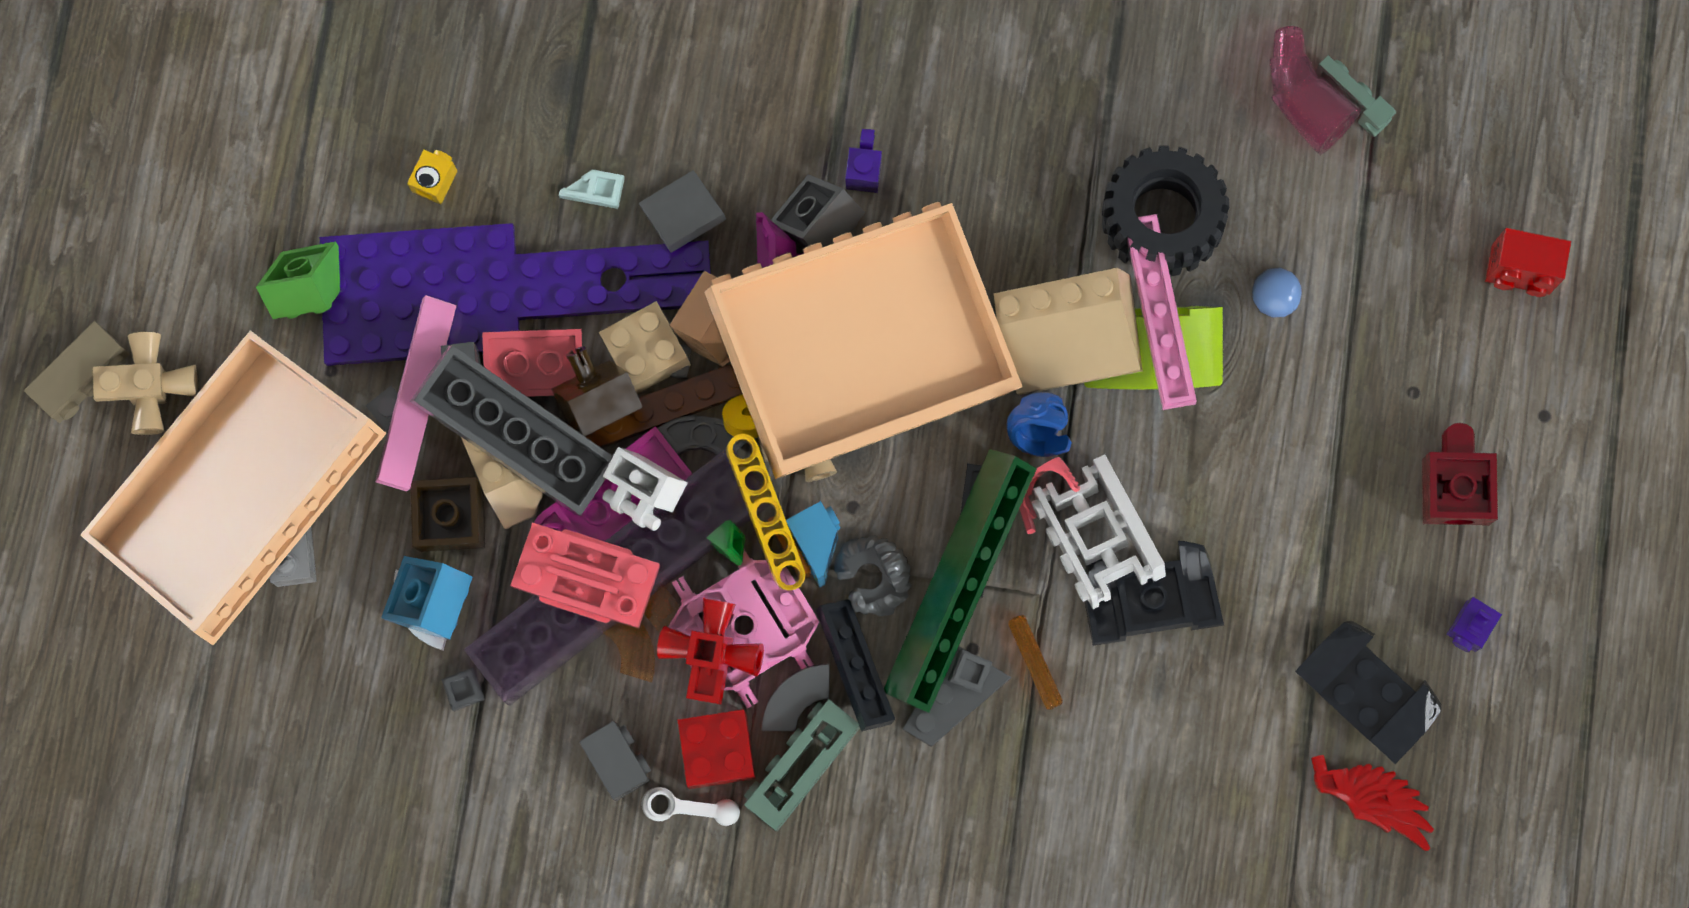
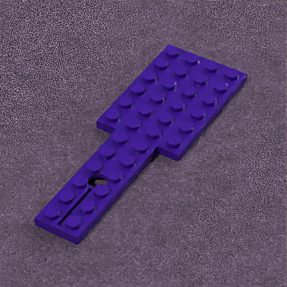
[319,223,711,366]

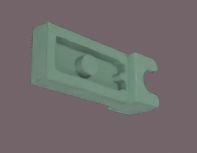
[1315,55,1396,137]

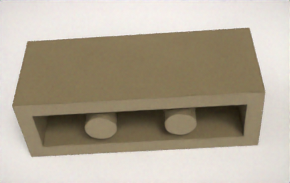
[23,321,130,423]

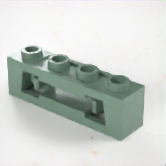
[744,699,860,832]

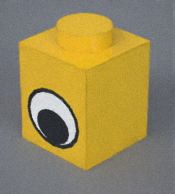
[407,150,457,205]

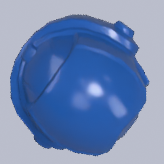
[1006,392,1072,457]

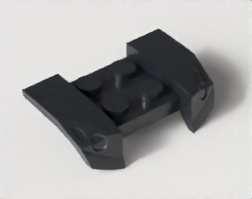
[1085,540,1224,646]
[1295,621,1441,765]

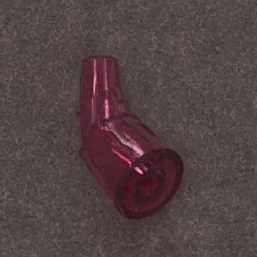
[1270,26,1361,155]

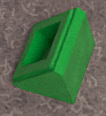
[706,520,745,565]

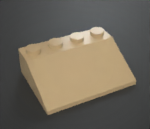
[994,268,1143,395]

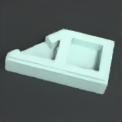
[559,170,625,209]

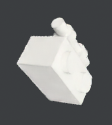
[603,447,688,531]

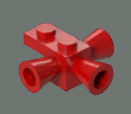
[657,598,764,704]

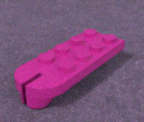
[534,426,696,544]

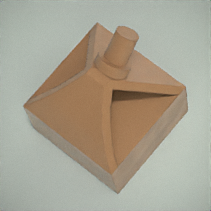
[669,271,730,367]

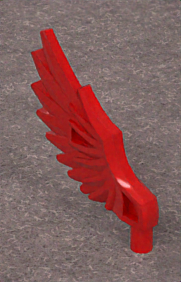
[1311,755,1434,851]

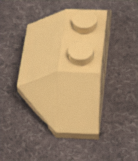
[461,437,543,529]

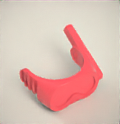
[1019,457,1080,534]

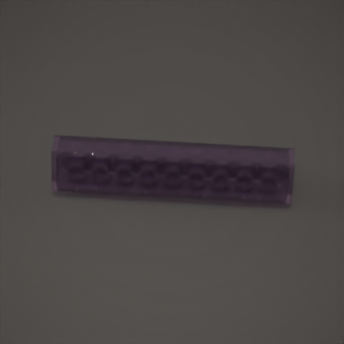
[464,448,770,706]

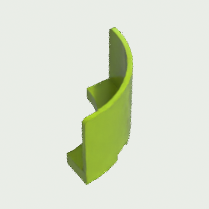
[1084,306,1223,390]

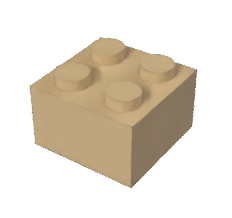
[599,301,691,394]

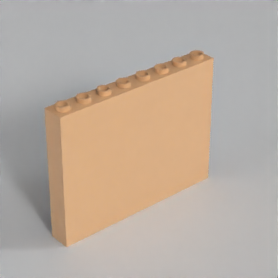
[704,202,1022,479]
[80,331,386,645]

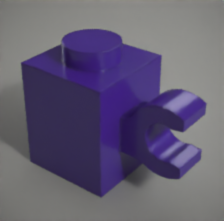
[845,129,882,193]
[1446,597,1502,652]

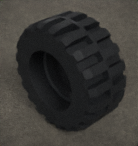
[1102,145,1230,276]

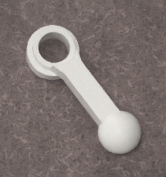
[641,787,740,826]

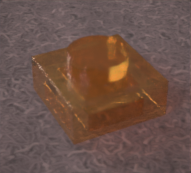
[644,585,680,632]

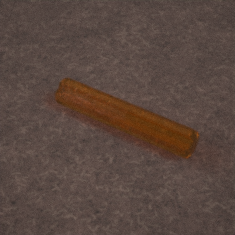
[1008,615,1063,710]

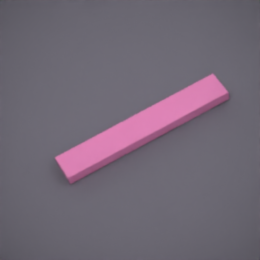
[1127,214,1197,410]
[375,295,457,492]

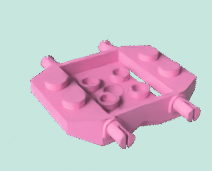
[668,549,819,709]

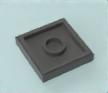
[639,170,726,253]

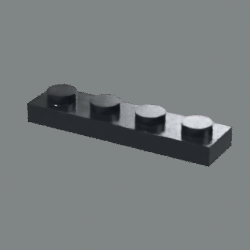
[816,599,895,732]

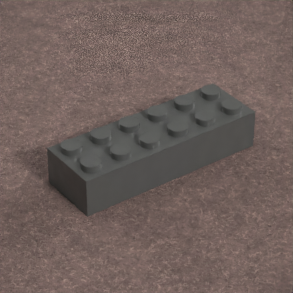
[410,345,613,515]

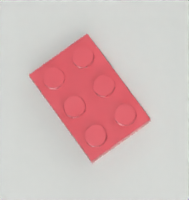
[482,329,582,397]

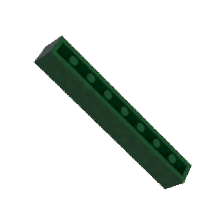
[884,449,1037,713]

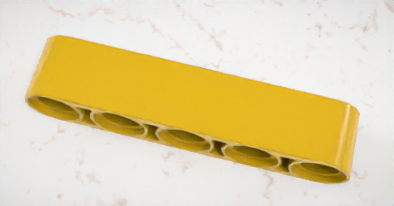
[726,434,805,591]

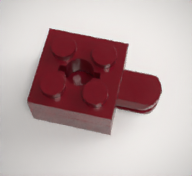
[1422,423,1498,526]

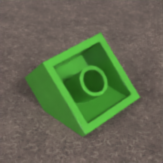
[256,241,340,319]

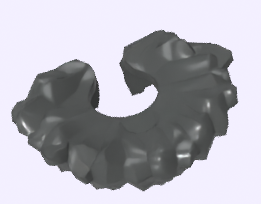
[834,535,912,616]

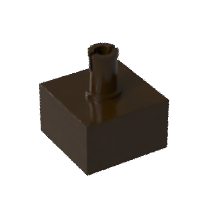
[551,346,642,436]

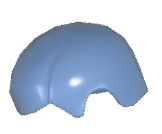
[1252,268,1302,318]

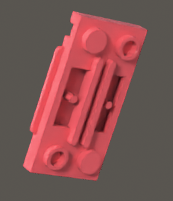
[510,522,660,629]

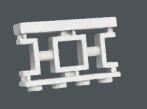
[1031,454,1166,609]

